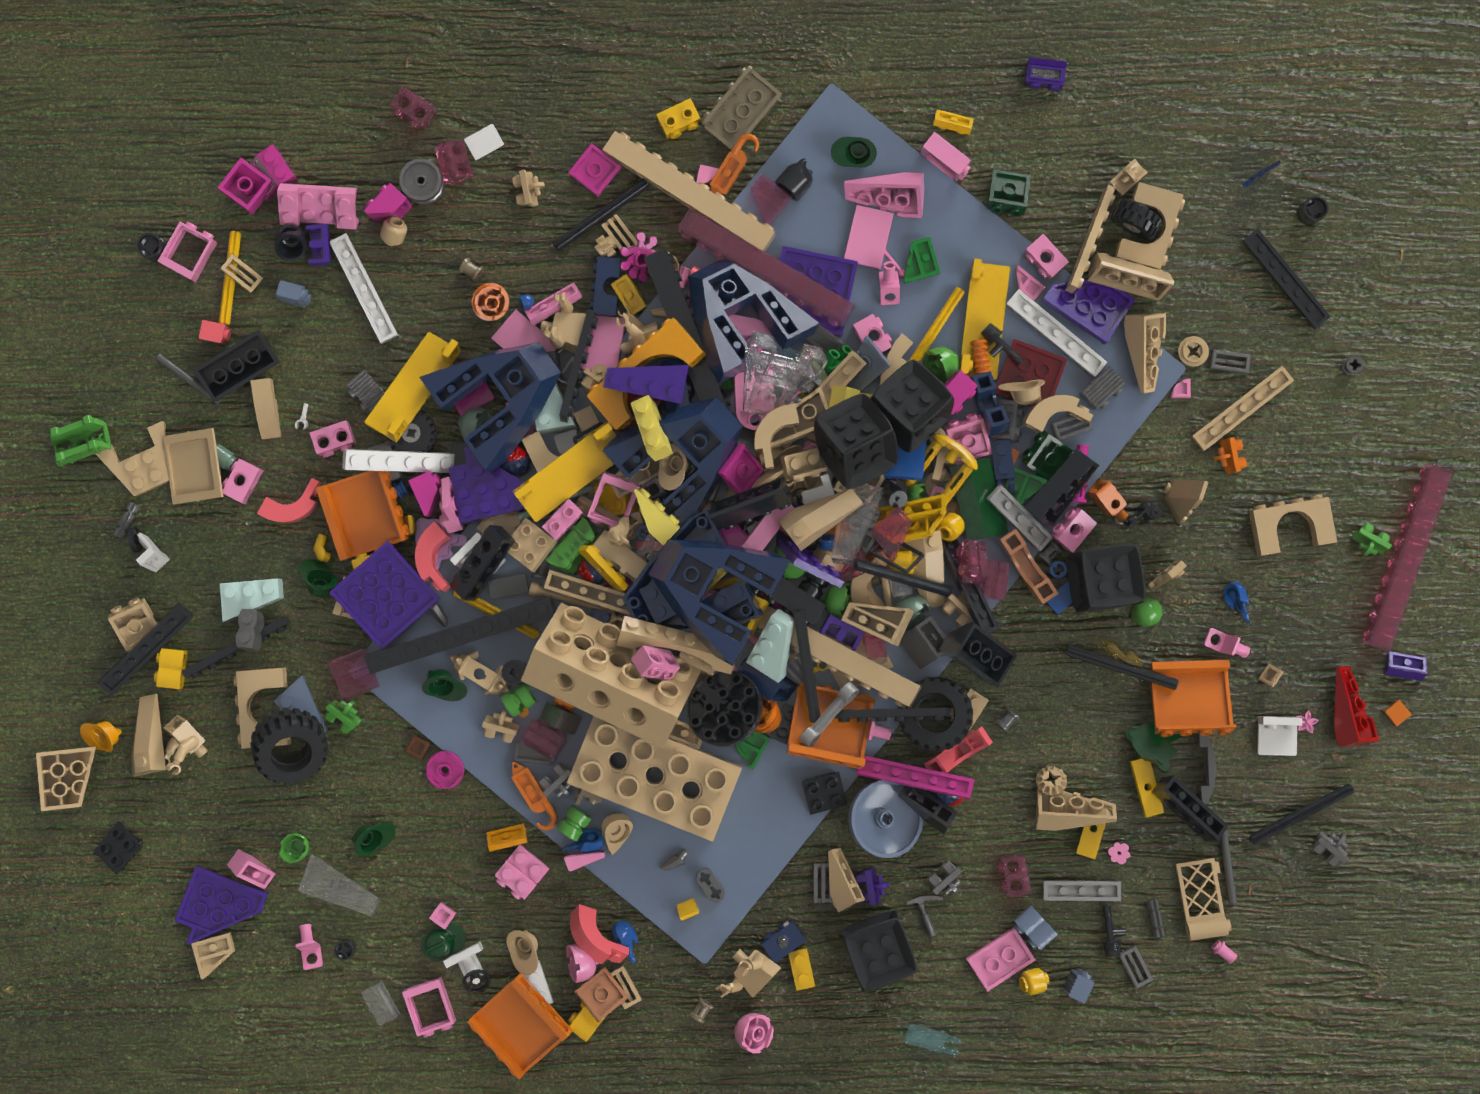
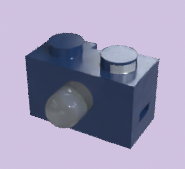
[761,920,806,963]

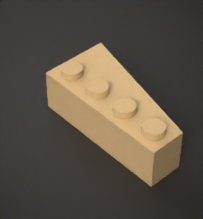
[754,386,829,453]

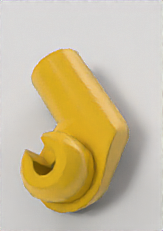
[313,534,331,562]

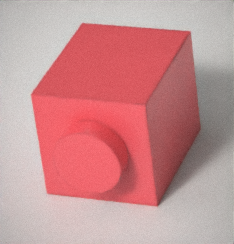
[198,320,231,346]

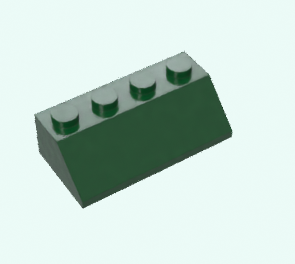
[949,458,1009,542]

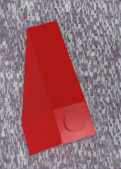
[1334,666,1379,747]

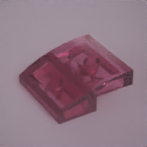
[328,648,380,700]

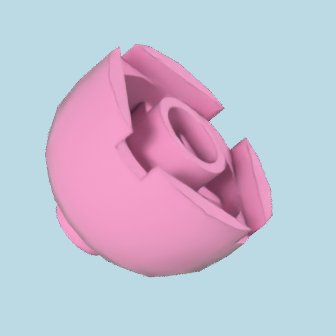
[566,944,599,983]
[734,1013,774,1053]

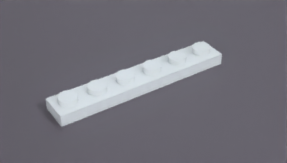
[329,233,399,344]
[1006,289,1107,377]
[342,449,455,473]

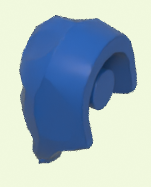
[1223,582,1250,622]
[563,829,604,853]
[611,920,638,963]

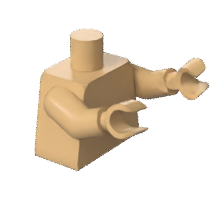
[540,292,586,354]
[616,305,661,355]
[163,714,207,775]
[715,949,781,998]

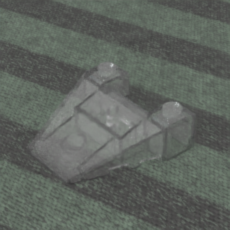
[743,331,828,416]

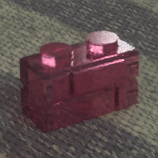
[957,539,990,585]
[979,559,1010,601]
[520,719,566,761]

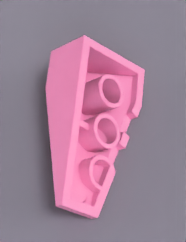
[844,172,924,218]

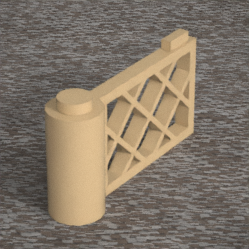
[1175,858,1231,941]

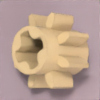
[594,235,618,258]

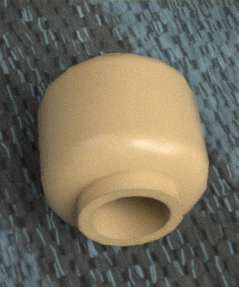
[380,217,407,246]

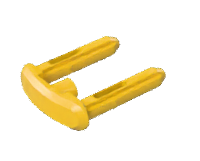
[905,434,978,506]

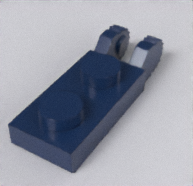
[991,439,1016,493]

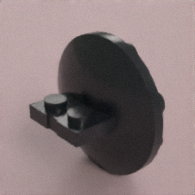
[687,670,763,747]

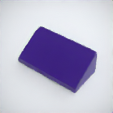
[1385,651,1427,681]

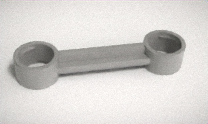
[799,682,859,747]

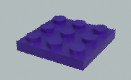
[776,538,844,588]

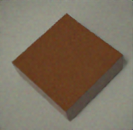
[404,734,431,760]

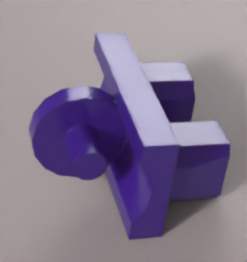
[856,867,890,906]

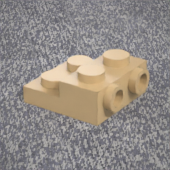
[108,597,157,651]

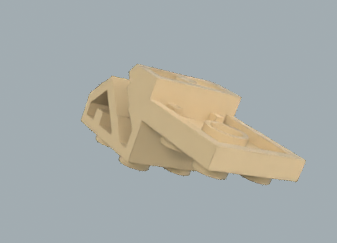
[477,511,557,573]

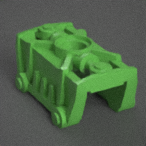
[50,415,112,467]
[545,517,599,575]

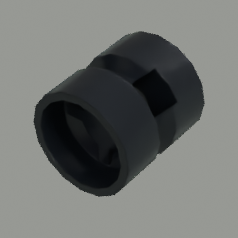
[1297,196,1328,226]
[136,233,167,262]
[798,572,829,600]
[502,660,527,685]

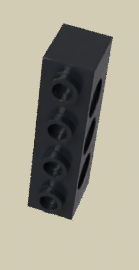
[450,525,515,601]
[1152,775,1228,842]

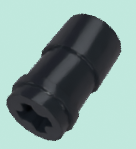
[879,479,908,508]

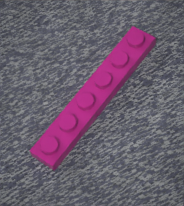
[856,755,974,800]

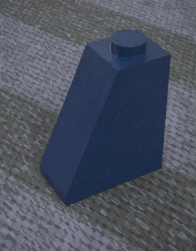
[737,657,798,701]

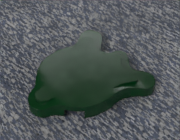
[1125,723,1181,773]

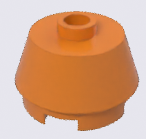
[472,283,509,321]
[754,695,782,733]

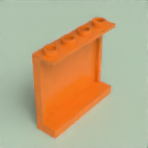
[316,471,409,561]
[1149,660,1236,737]
[785,682,876,769]
[467,973,573,1080]

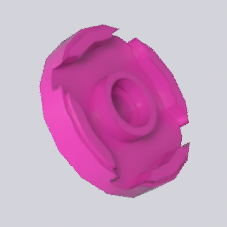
[426,751,465,789]

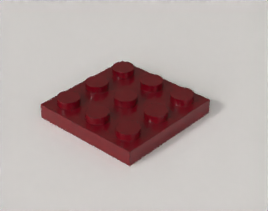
[996,339,1068,408]

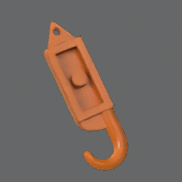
[710,134,759,195]
[511,761,558,831]

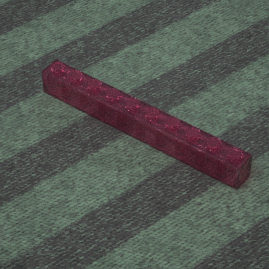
[678,209,855,327]
[1363,463,1453,652]

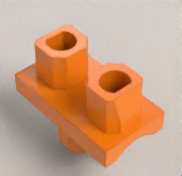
[1214,437,1247,474]

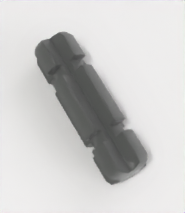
[113,502,139,538]
[1147,899,1165,938]

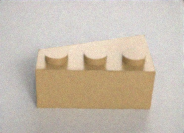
[36,747,96,811]

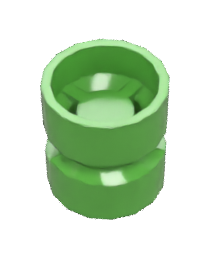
[501,682,537,717]
[556,805,592,842]

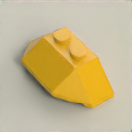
[871,494,947,544]

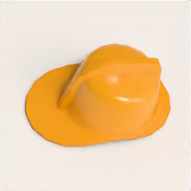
[80,721,122,752]

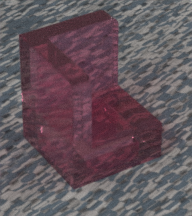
[862,635,888,659]

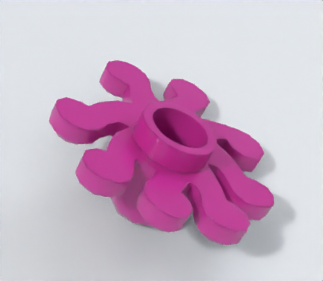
[620,232,658,282]

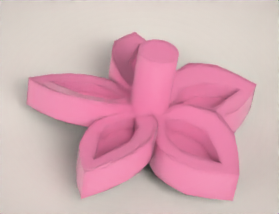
[1295,710,1319,733]

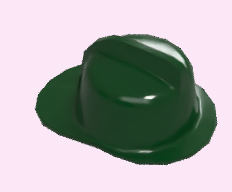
[831,137,877,168]
[298,559,337,599]
[422,669,467,702]
[351,822,395,857]
[421,923,466,961]

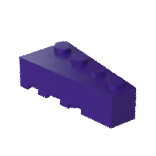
[603,365,689,404]

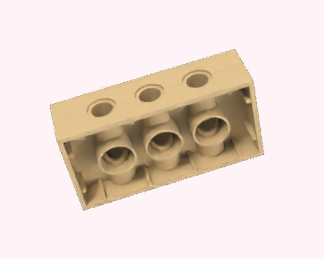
[521,603,701,749]
[567,716,742,842]

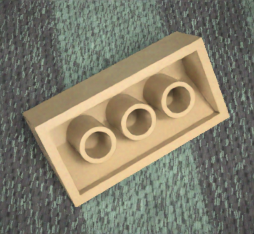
[1087,252,1174,301]

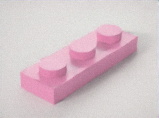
[525,282,582,326]

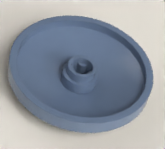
[849,780,923,858]

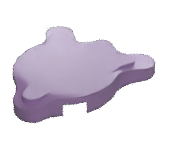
[415,518,468,570]

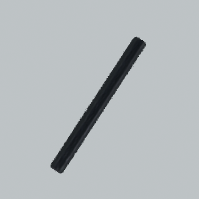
[553,178,649,251]
[853,559,953,597]
[793,609,820,723]
[1066,645,1178,690]
[1249,784,1354,845]

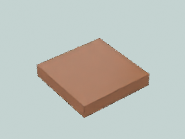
[574,967,629,1022]

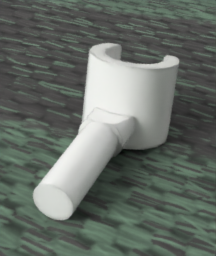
[295,403,308,430]

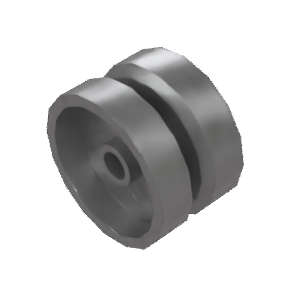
[399,159,445,206]

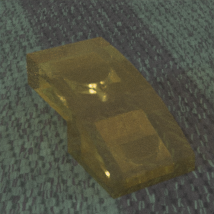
[1104,642,1144,667]

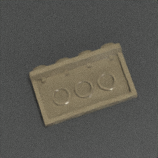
[701,65,782,151]

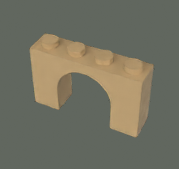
[1114,182,1185,269]
[522,405,599,472]
[1249,494,1337,556]
[234,668,292,749]

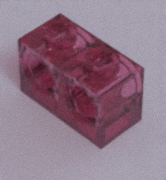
[390,86,437,130]
[434,140,473,184]
[997,853,1032,897]

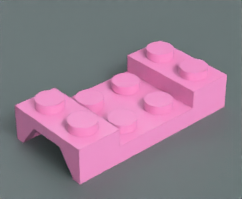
[277,183,359,229]

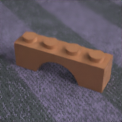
[997,529,1059,605]

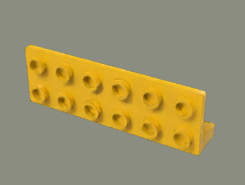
[959,258,1010,380]
[365,332,461,443]
[512,422,617,522]

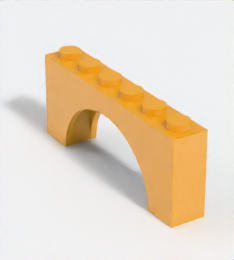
[586,318,706,432]

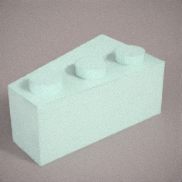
[535,383,579,435]
[220,579,284,622]
[746,609,795,683]

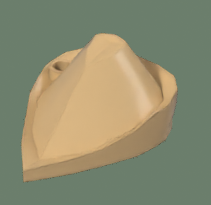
[601,813,633,855]

